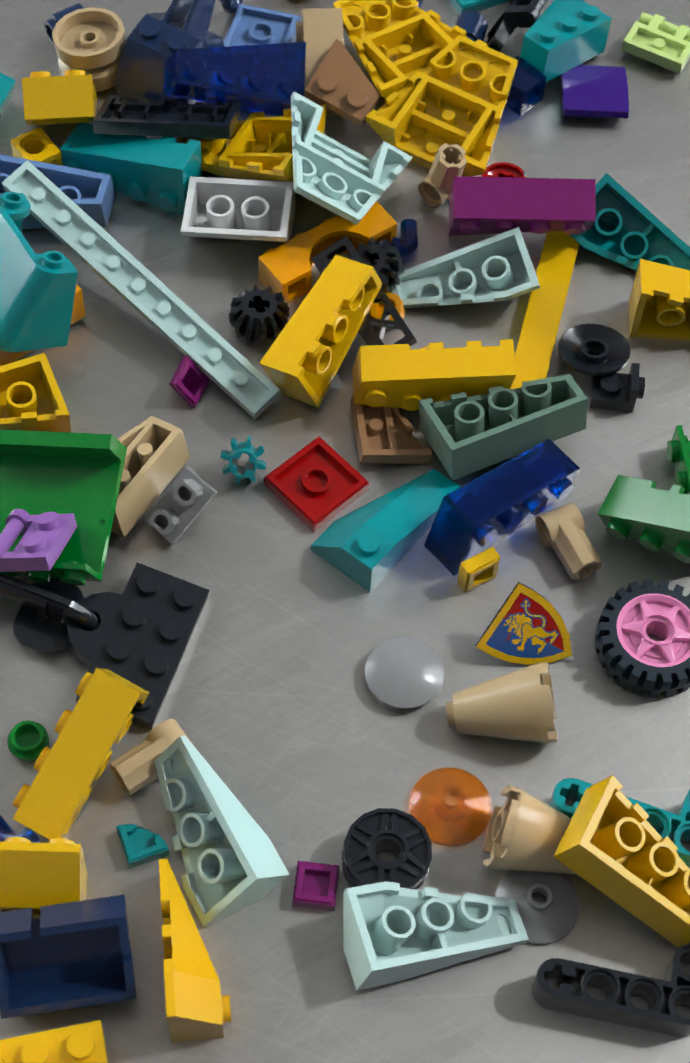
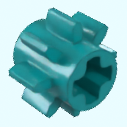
[220,436,266,484]

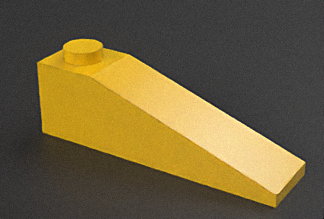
[159,859,232,1043]

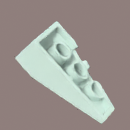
[390,227,540,308]
[154,736,289,927]
[343,881,529,991]

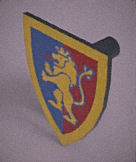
[475,582,572,665]

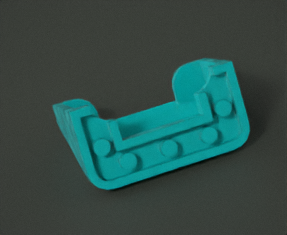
[0,192,78,352]

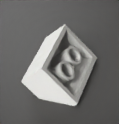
[181,177,296,242]

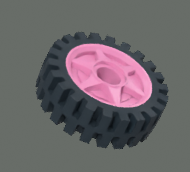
[595,579,690,698]

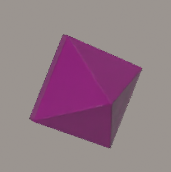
[169,356,210,408]

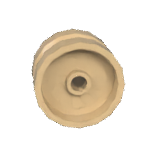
[52,7,126,91]

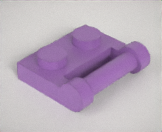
[0,509,77,572]

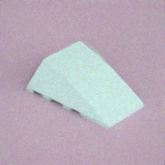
[291,92,413,225]

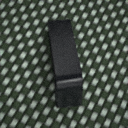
[532,944,690,1037]

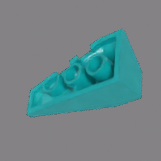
[569,173,690,271]
[310,469,464,593]

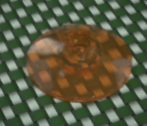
[409,767,492,846]

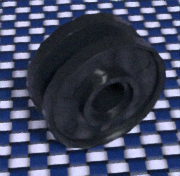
[342,808,432,890]

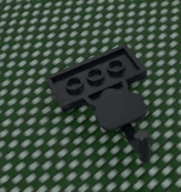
[0,562,210,730]

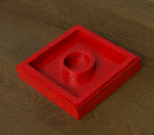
[264,436,370,532]

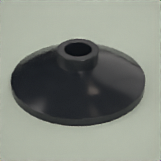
[558,324,631,376]

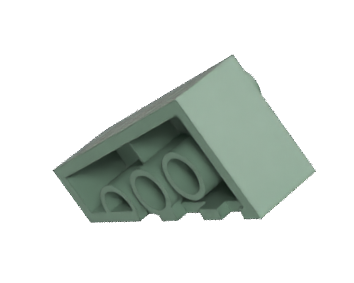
[419,374,588,480]

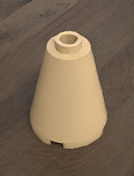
[446,662,558,744]
[483,785,578,875]

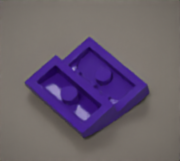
[559,65,629,118]

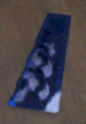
[163,42,306,116]
[424,439,580,576]

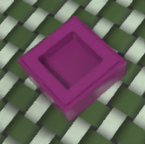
[292,861,340,911]

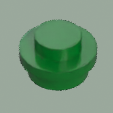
[7,720,49,761]

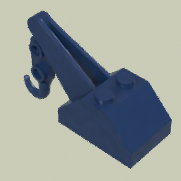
[114,0,244,102]

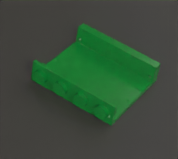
[0,430,127,586]

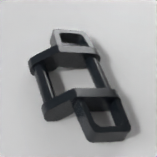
[486,0,548,52]

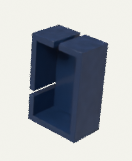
[0,894,137,1019]

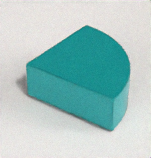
[116,824,170,869]

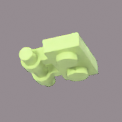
[621,12,690,74]

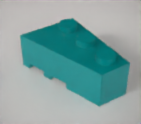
[517,0,612,85]

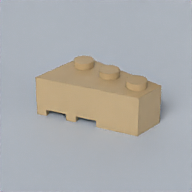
[295,8,344,115]
[111,416,190,538]

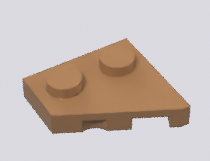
[304,39,379,127]
[350,396,432,464]

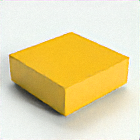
[457,547,500,592]

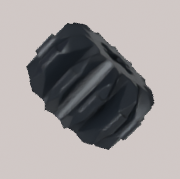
[348,237,404,293]
[229,284,290,346]

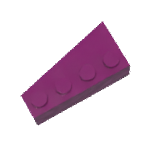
[448,176,596,236]

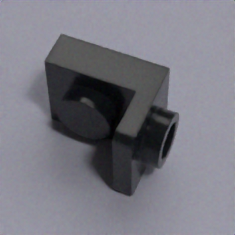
[589,363,645,413]

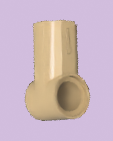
[418,143,467,207]
[535,503,602,581]
[110,719,199,795]

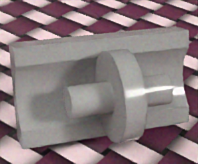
[144,467,218,544]

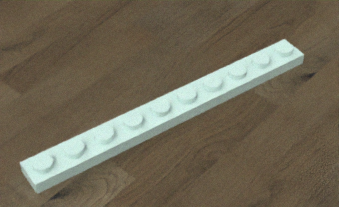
[2,160,281,419]

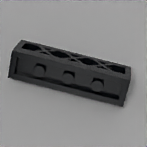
[311,235,417,347]

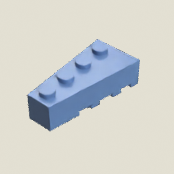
[0,154,116,229]

